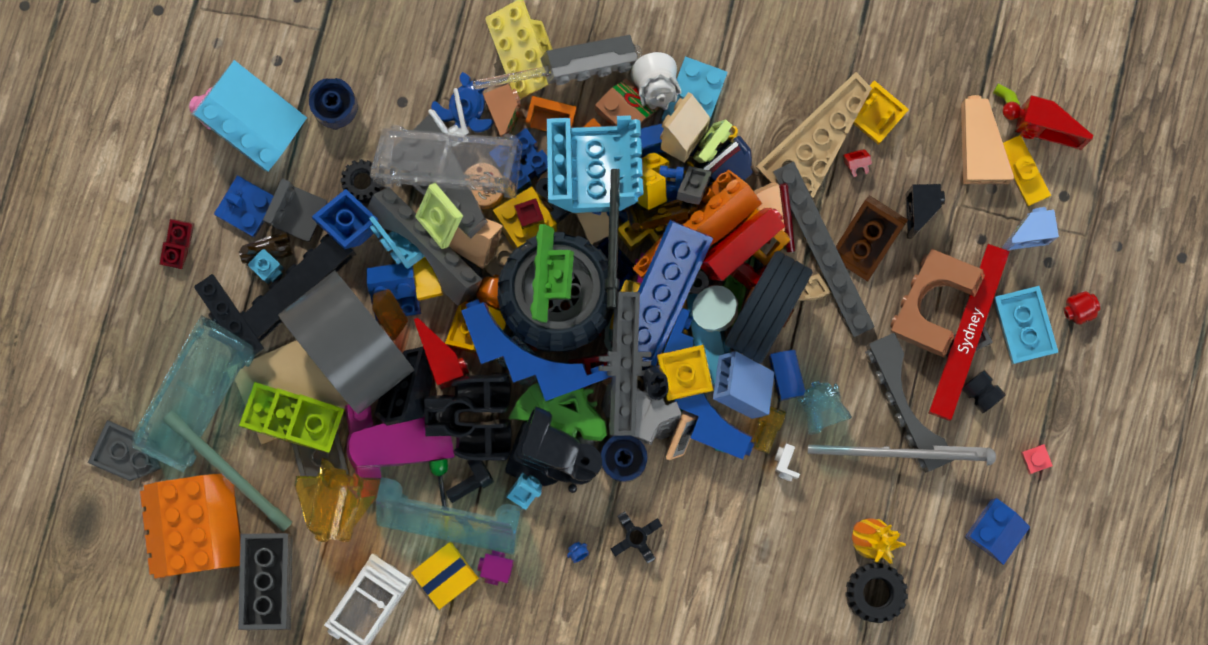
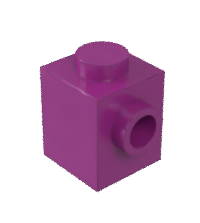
[477,550,514,586]

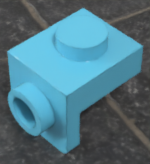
[248,249,284,284]
[507,473,542,510]

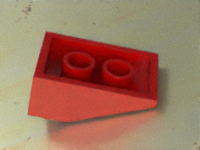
[414,318,469,390]

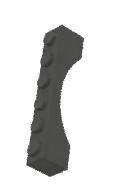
[367,187,482,306]
[865,333,954,473]

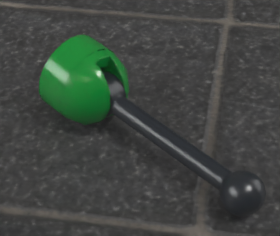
[429,459,450,516]

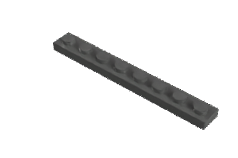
[773,161,875,337]

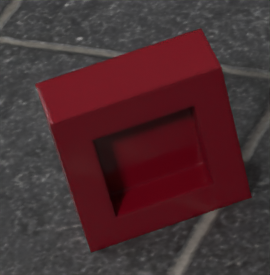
[514,198,544,229]

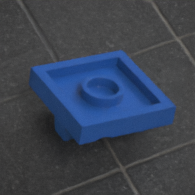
[214,175,274,238]

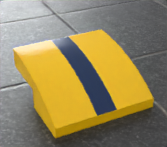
[411,542,479,610]

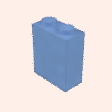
[713,351,774,419]

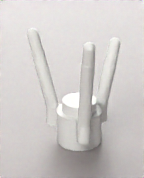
[428,88,469,148]

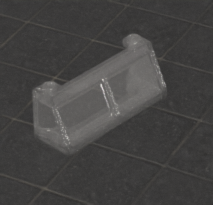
[370,125,523,198]

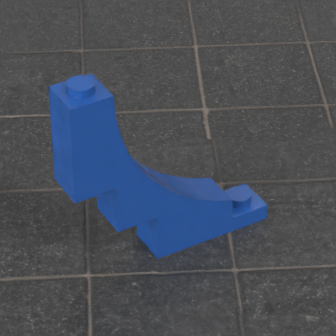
[461,300,612,401]
[658,308,754,459]

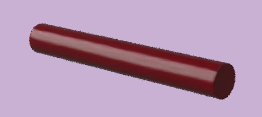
[779,183,795,253]

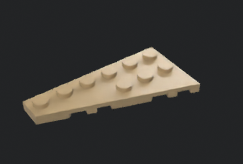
[756,72,872,199]

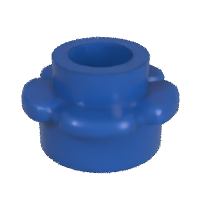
[567,542,589,563]

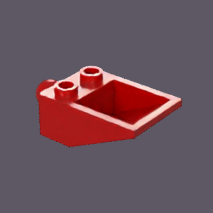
[1002,95,1093,150]

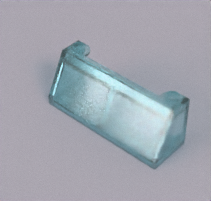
[132,315,255,473]
[376,477,524,555]

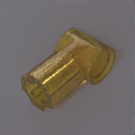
[752,406,786,454]

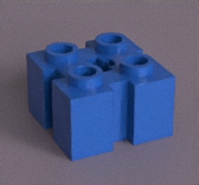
[489,128,548,195]

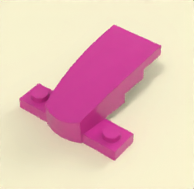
[345,404,455,498]

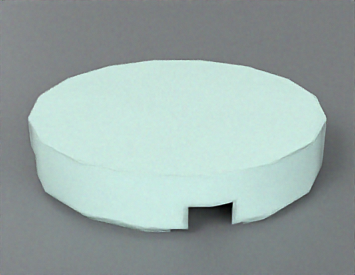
[692,286,738,332]

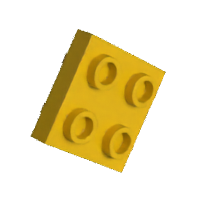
[853,80,909,145]

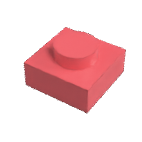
[1021,444,1053,474]

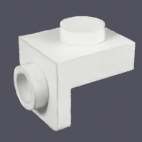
[774,443,800,481]

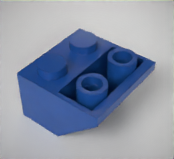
[367,263,421,321]

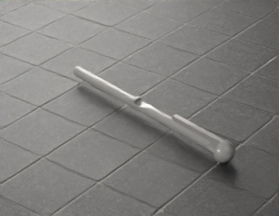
[808,445,996,466]

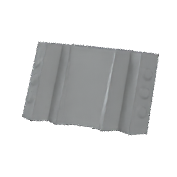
[601,383,681,445]

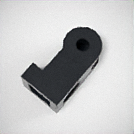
[536,178,572,224]

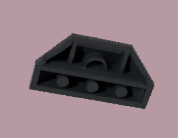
[375,347,433,426]

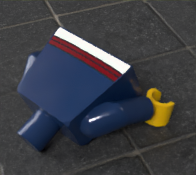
[684,126,753,188]

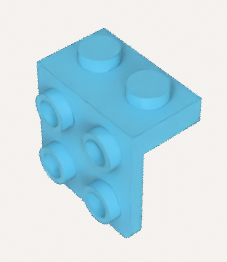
[369,216,425,269]

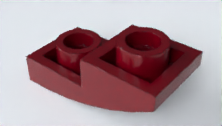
[159,219,195,269]

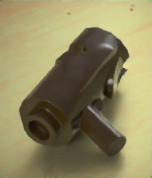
[239,232,294,267]

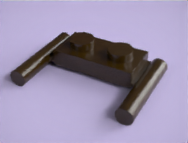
[625,200,699,230]

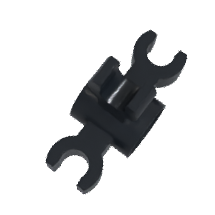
[610,511,663,564]

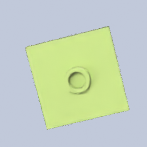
[415,183,463,249]

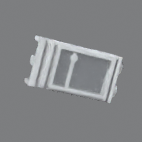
[324,553,414,645]

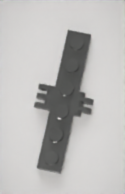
[598,292,651,436]

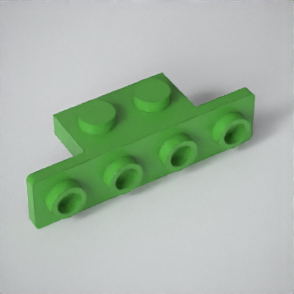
[530,224,574,323]

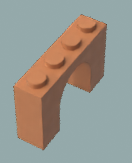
[890,249,985,358]

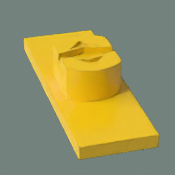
[1003,135,1051,206]
[413,257,443,301]

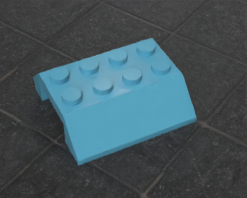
[547,116,644,213]

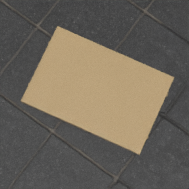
[230,340,348,445]

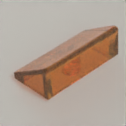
[372,289,408,341]

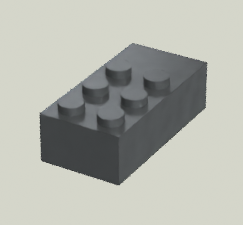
[238,533,293,630]

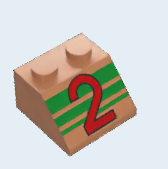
[595,79,659,128]
[483,83,521,145]

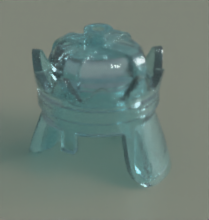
[797,380,852,435]

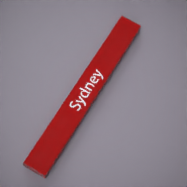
[928,244,1010,421]

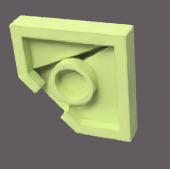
[693,119,732,163]

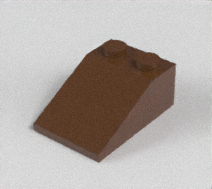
[836,195,908,282]

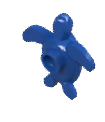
[431,72,493,133]

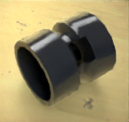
[962,370,1006,414]

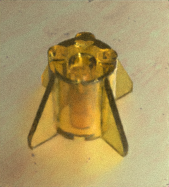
[294,458,385,542]

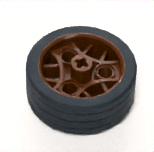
[725,251,813,364]

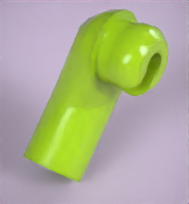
[993,83,1020,105]

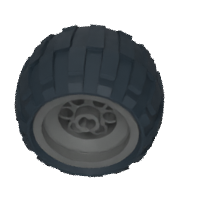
[497,232,614,353]

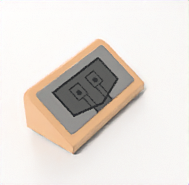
[666,410,699,460]

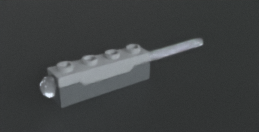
[473,35,642,90]

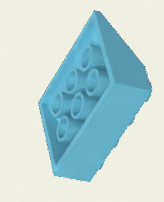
[192,60,307,172]

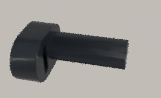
[640,366,669,400]
[445,460,494,503]

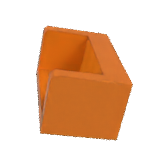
[526,96,577,132]

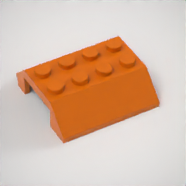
[140,474,241,579]

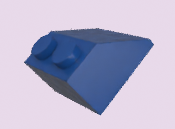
[312,189,378,249]
[965,498,1030,565]

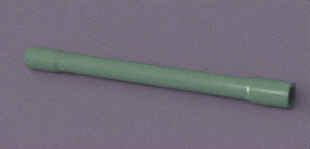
[162,410,293,532]

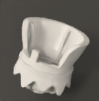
[631,52,682,110]

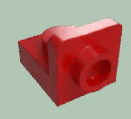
[730,263,767,290]

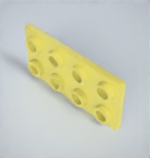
[485,0,553,100]

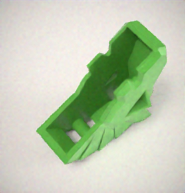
[509,383,608,441]

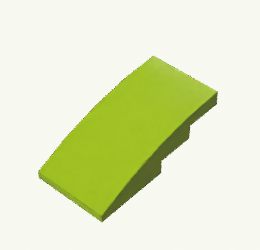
[239,382,344,453]

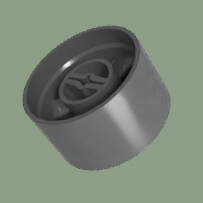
[278,270,414,415]

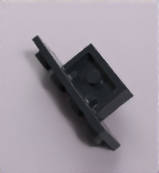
[194,274,264,362]

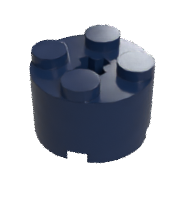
[309,78,358,130]
[601,435,648,482]

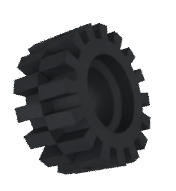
[341,159,384,203]

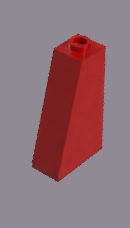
[700,208,785,281]

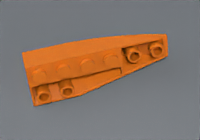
[632,170,763,279]

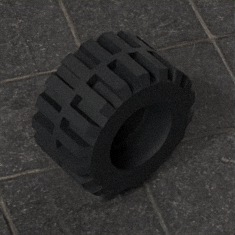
[845,563,908,623]

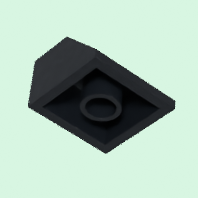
[905,184,945,239]

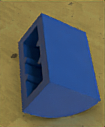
[769,350,806,401]

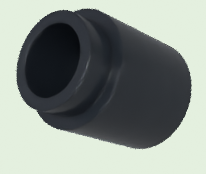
[690,269,709,294]

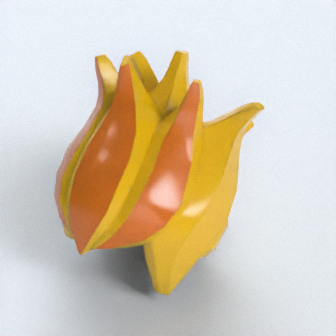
[852,518,906,564]

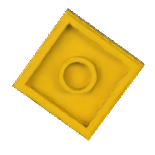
[657,344,714,401]

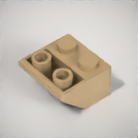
[660,92,710,162]

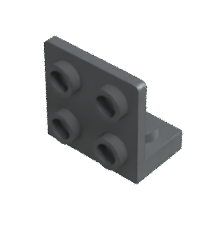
[263,179,328,242]

